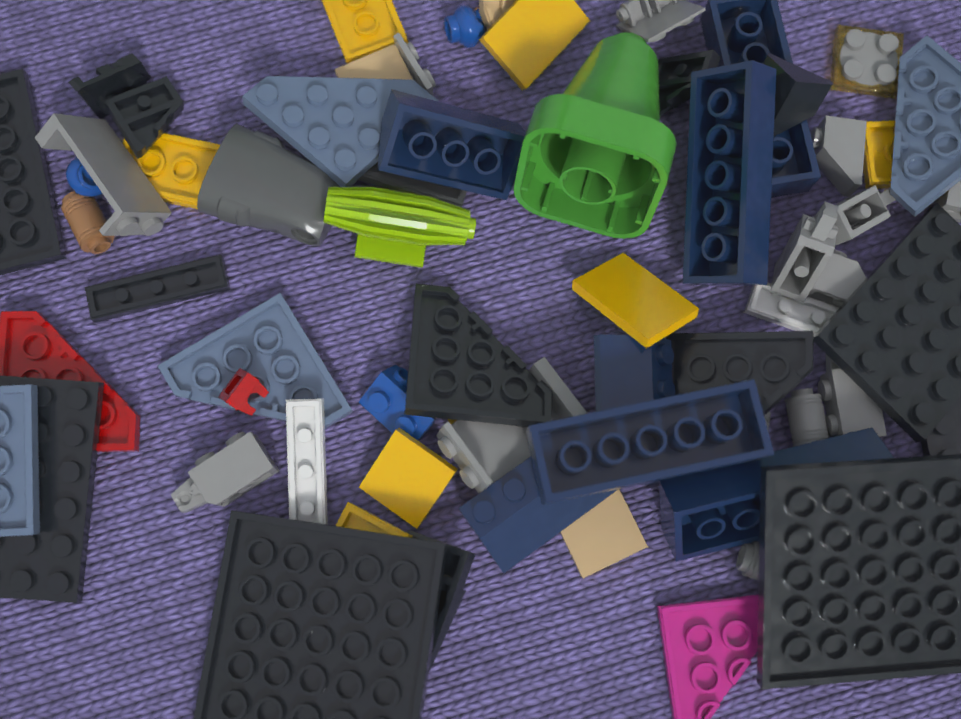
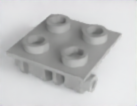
[615,0,706,42]

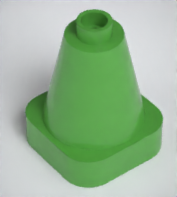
[514,32,676,239]

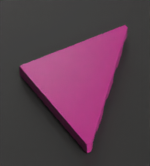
[657,594,758,719]

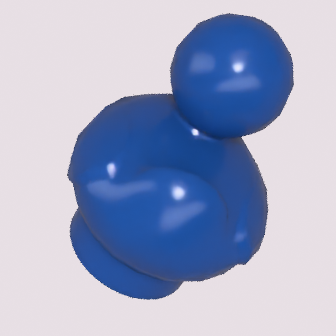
[444,5,487,48]
[66,156,103,197]

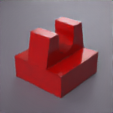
[218,368,269,416]

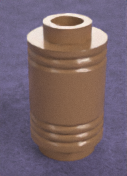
[61,191,115,254]

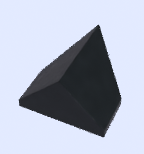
[763,53,833,136]

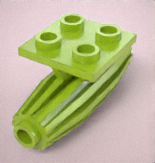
[323,187,476,268]

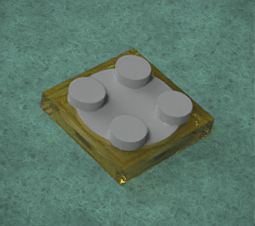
[830,24,904,99]

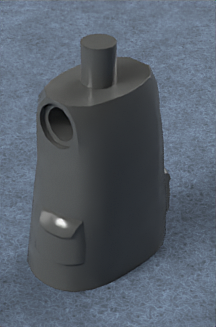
[197,124,353,246]

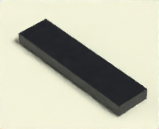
[85,254,231,323]

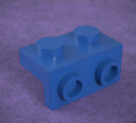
[359,365,439,441]

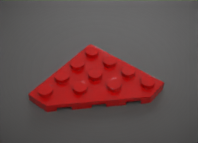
[0,311,141,452]

